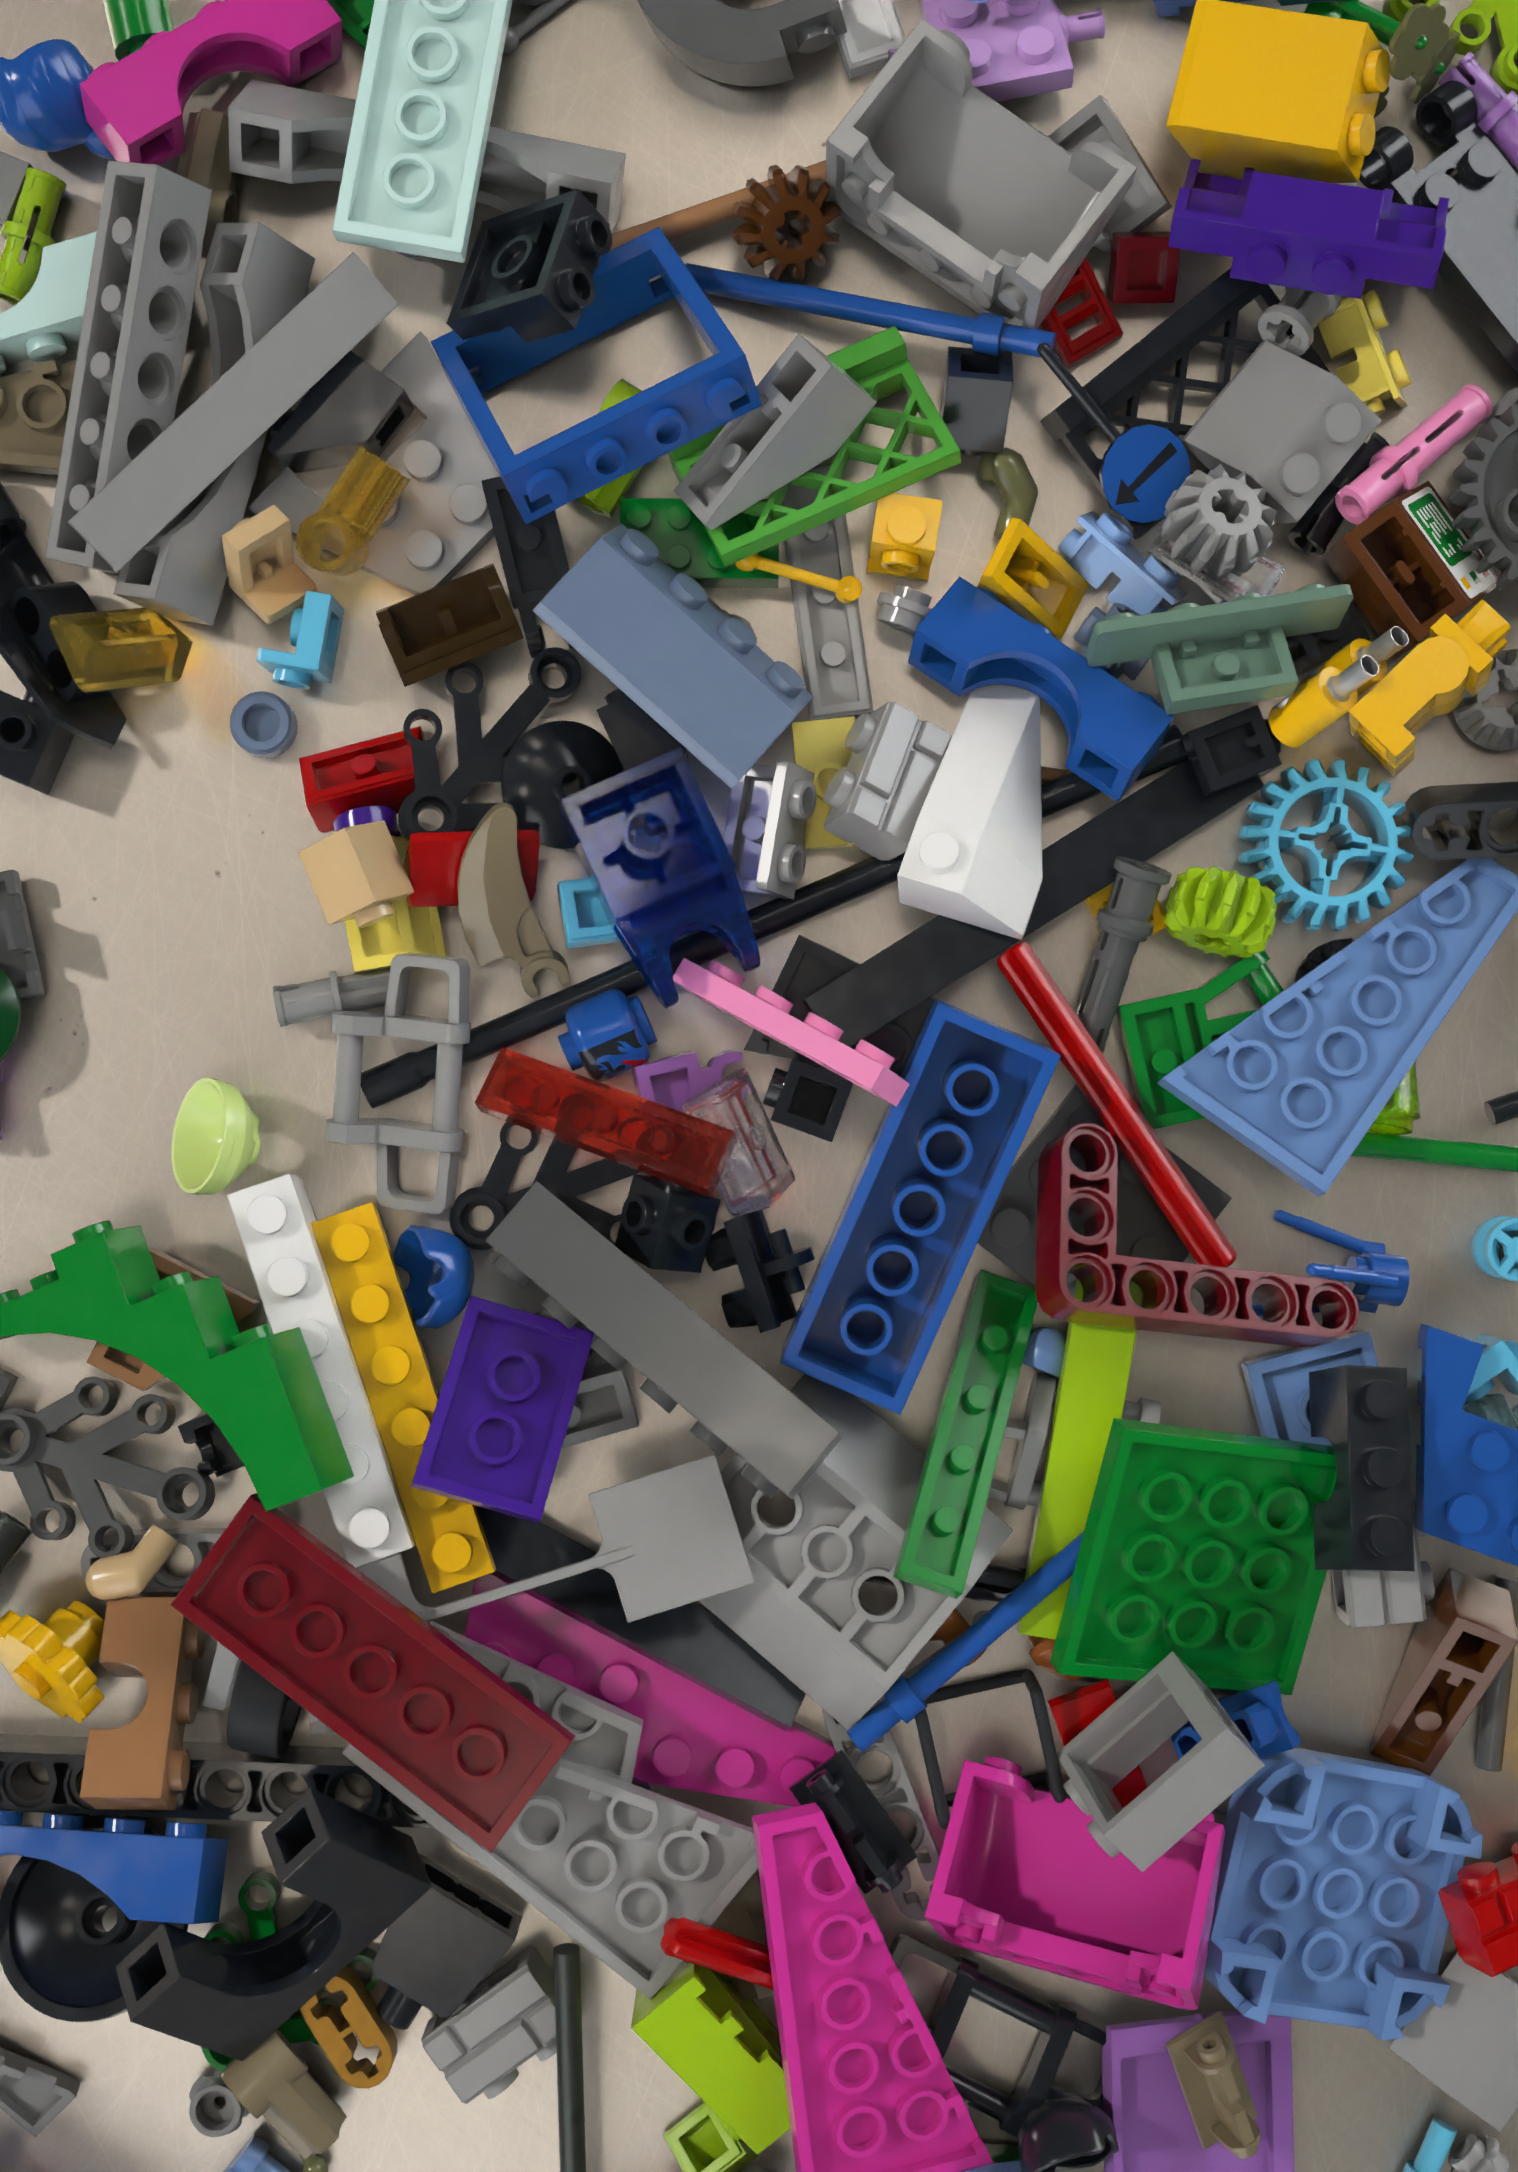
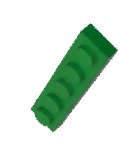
[893,1269,1038,1599]

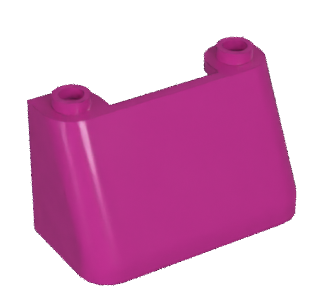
[925,1756,1225,2010]

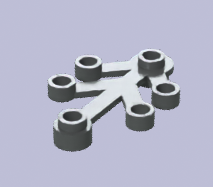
[0,1377,215,1558]

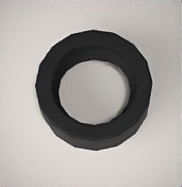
[227,1660,302,1758]

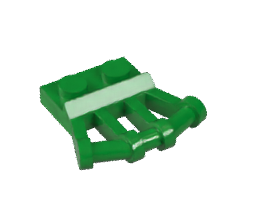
[1116,950,1284,1129]

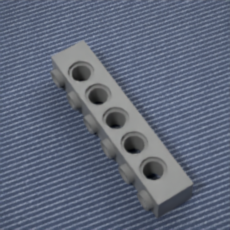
[45,160,212,575]

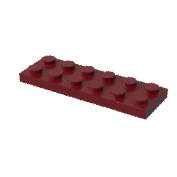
[170,1493,575,1853]

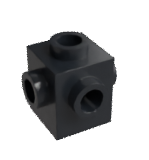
[615,1169,721,1273]

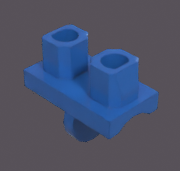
[1171,1680,1302,1759]

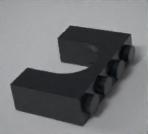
[115,1787,433,2061]

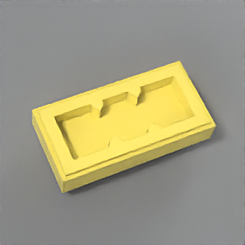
[791,716,857,851]

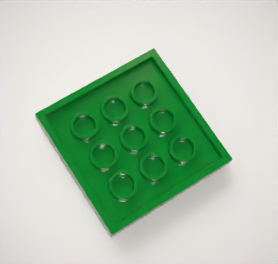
[1050,1418,1337,1695]

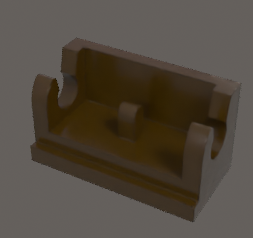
[376,563,524,687]

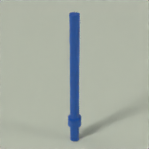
[685,263,1056,358]
[847,1531,1084,1752]

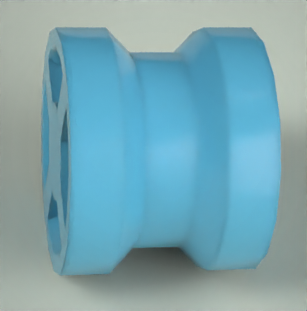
[1471,1216,1518,1281]

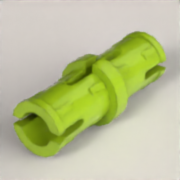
[0,167,67,305]

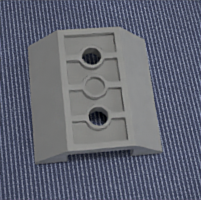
[699,1374,1013,1730]

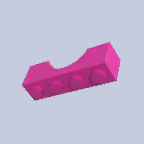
[79,0,342,166]

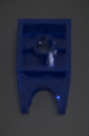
[560,747,760,1009]

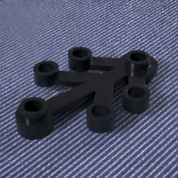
[398,647,581,842]
[449,1095,685,1250]

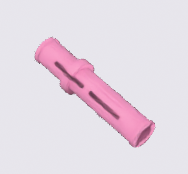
[1335,385,1492,525]

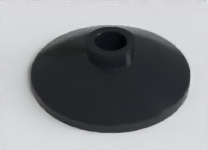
[501,721,626,849]

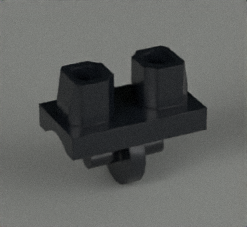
[705,1208,815,1333]

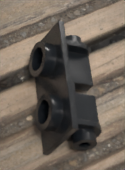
[789,1750,917,1894]

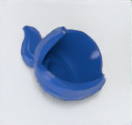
[0,39,115,159]

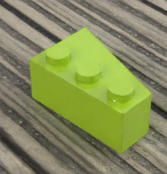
[631,1960,791,2155]

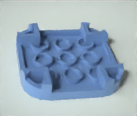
[1204,1748,1483,2040]

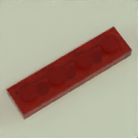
[475,1047,737,1197]

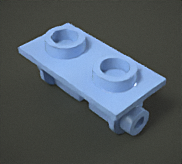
[1058,511,1188,615]

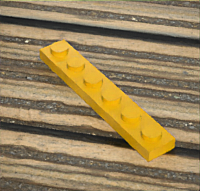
[311,1202,497,1594]

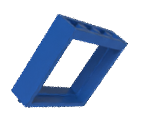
[431,227,762,524]

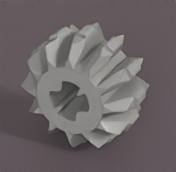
[1160,464,1277,583]

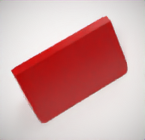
[299,726,425,833]
[403,830,540,907]

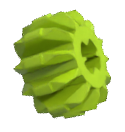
[1164,866,1277,959]

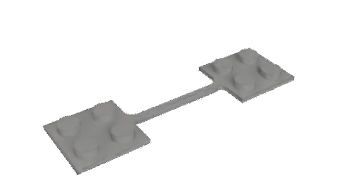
[307,1454,755,1723]

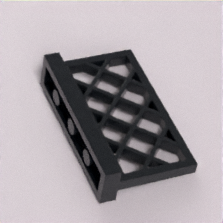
[1040,268,1331,540]

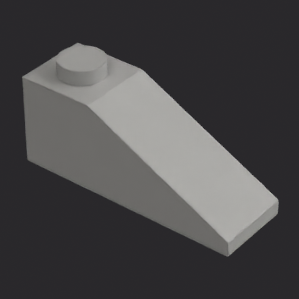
[674,333,877,530]

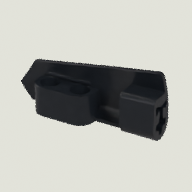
[0,482,127,750]

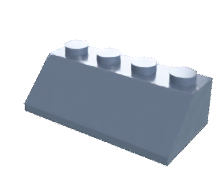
[533,523,813,789]

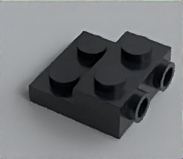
[446,189,612,343]

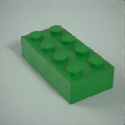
[620,498,779,588]

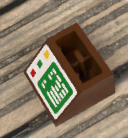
[1322,480,1498,659]

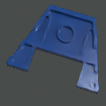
[1415,1323,1518,1566]

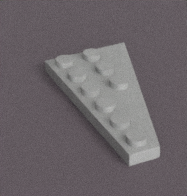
[342,1742,758,2000]

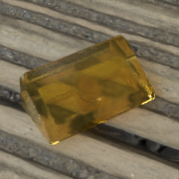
[49,608,193,693]

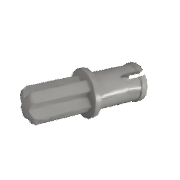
[273,968,390,1027]

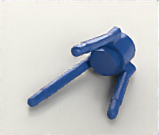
[1252,1210,1410,1317]

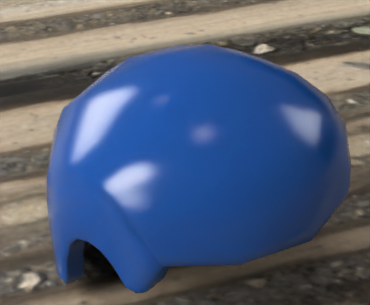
[393,1225,474,1329]

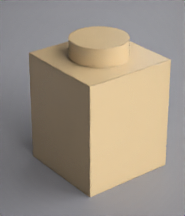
[298,820,414,928]

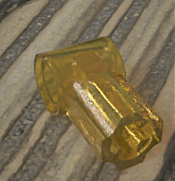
[296,445,410,576]

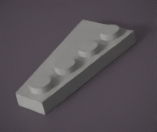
[430,1621,644,1784]

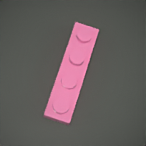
[671,958,909,1107]

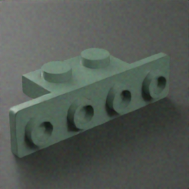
[1085,583,1354,715]

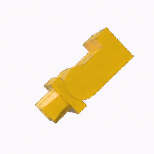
[1348,600,1511,777]

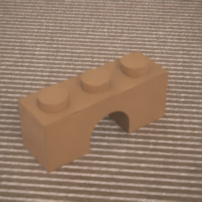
[80,1597,206,1810]

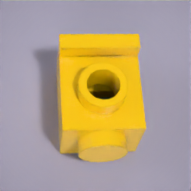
[866,493,943,583]

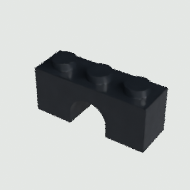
[1309,1365,1415,1572]

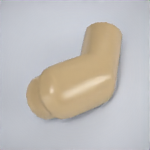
[85,1525,179,1600]

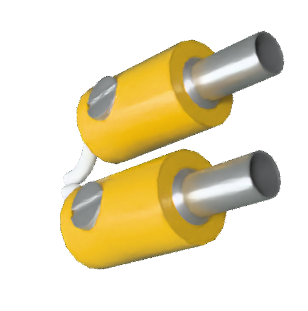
[1268,626,1408,748]

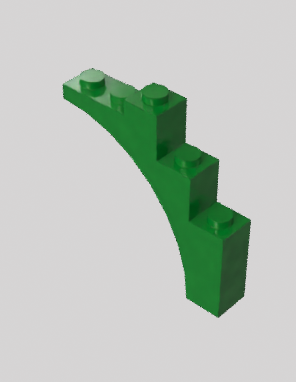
[0,1220,354,1511]

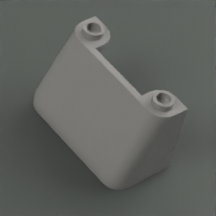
[826,19,1137,329]

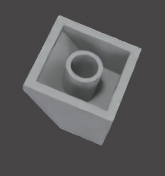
[1181,341,1382,526]

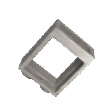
[1057,1651,1265,1872]

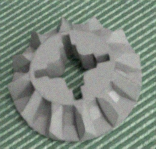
[1453,649,1518,751]

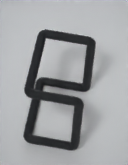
[915,1669,1066,1829]

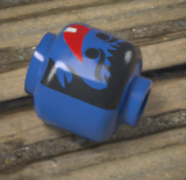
[558,988,658,1082]

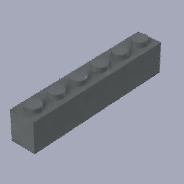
[485,1181,842,1499]

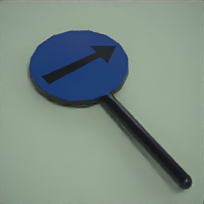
[1037,342,1191,523]

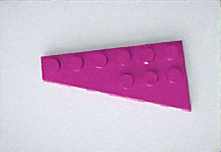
[465,1574,835,1807]
[752,1802,993,2172]

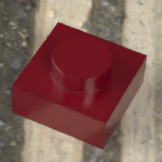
[1107,232,1180,304]

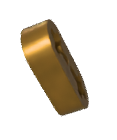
[300,1966,397,2089]

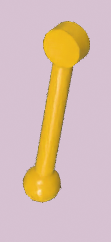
[735,553,862,604]

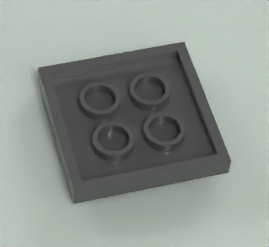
[977,1084,1232,1308]

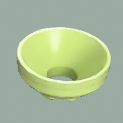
[172,1078,261,1195]

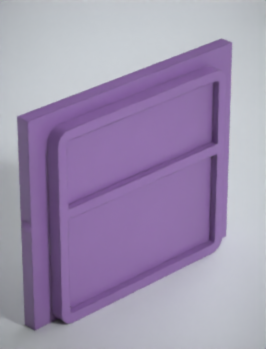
[1102,2010,1294,2172]

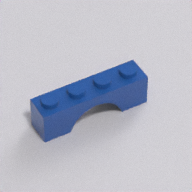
[908,576,1174,802]

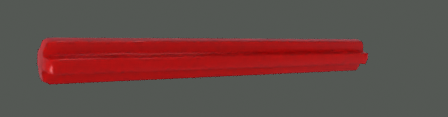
[996,942,1237,1268]

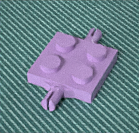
[888,0,1105,102]

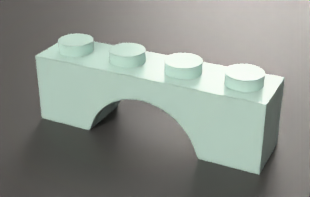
[0,231,97,375]

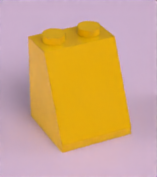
[1166,0,1391,183]

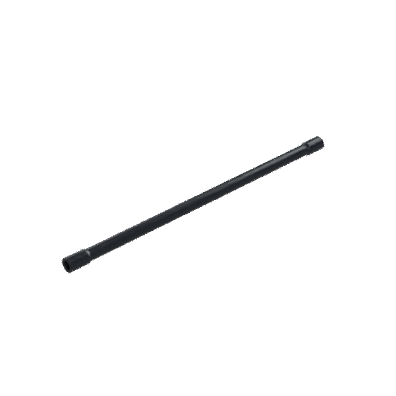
[361,724,1189,1109]

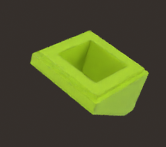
[663,2102,759,2172]

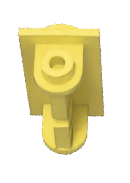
[1317,289,1412,416]

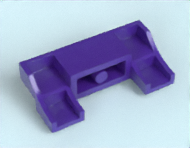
[1168,159,1450,299]

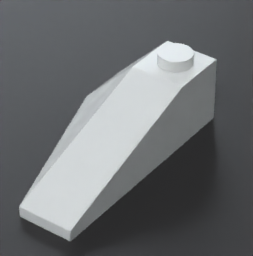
[897,685,1043,940]

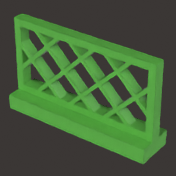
[668,326,962,567]

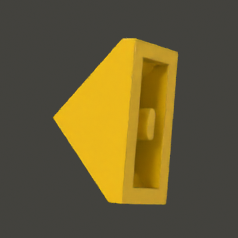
[977,518,1089,639]

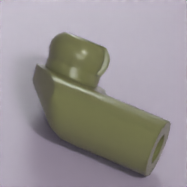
[979,447,1038,540]

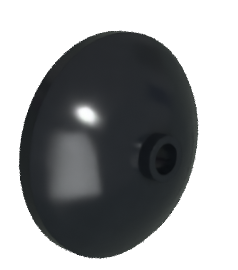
[0,1815,188,2022]

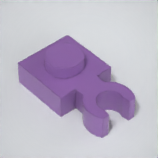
[632,1050,751,1130]

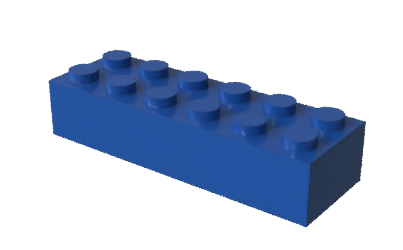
[780,998,1061,1415]

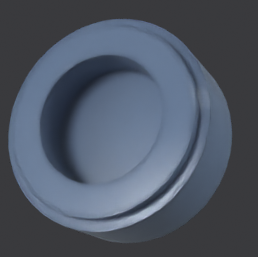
[230,691,298,758]

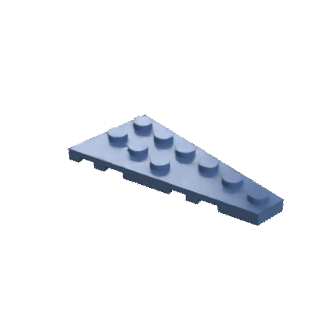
[1157,858,1518,1197]

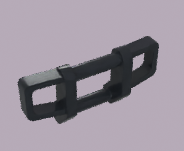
[889,1934,1106,2138]

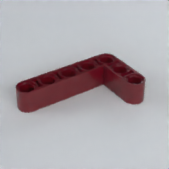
[1035,1123,1359,1347]

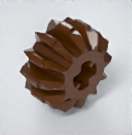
[732,165,841,280]

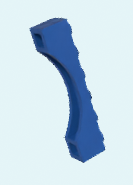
[0,1811,229,1924]

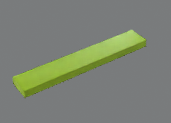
[1016,1279,1143,1640]

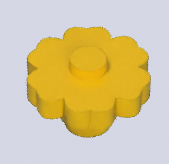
[0,1601,105,1723]

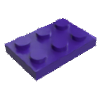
[411,1295,595,1524]

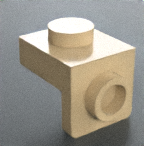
[222,504,317,624]

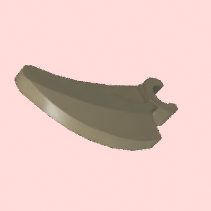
[457,802,570,998]

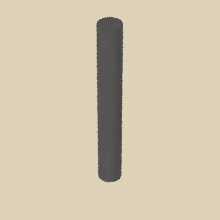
[1475,1575,1518,1772]

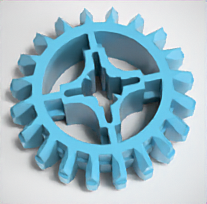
[1238,759,1414,931]

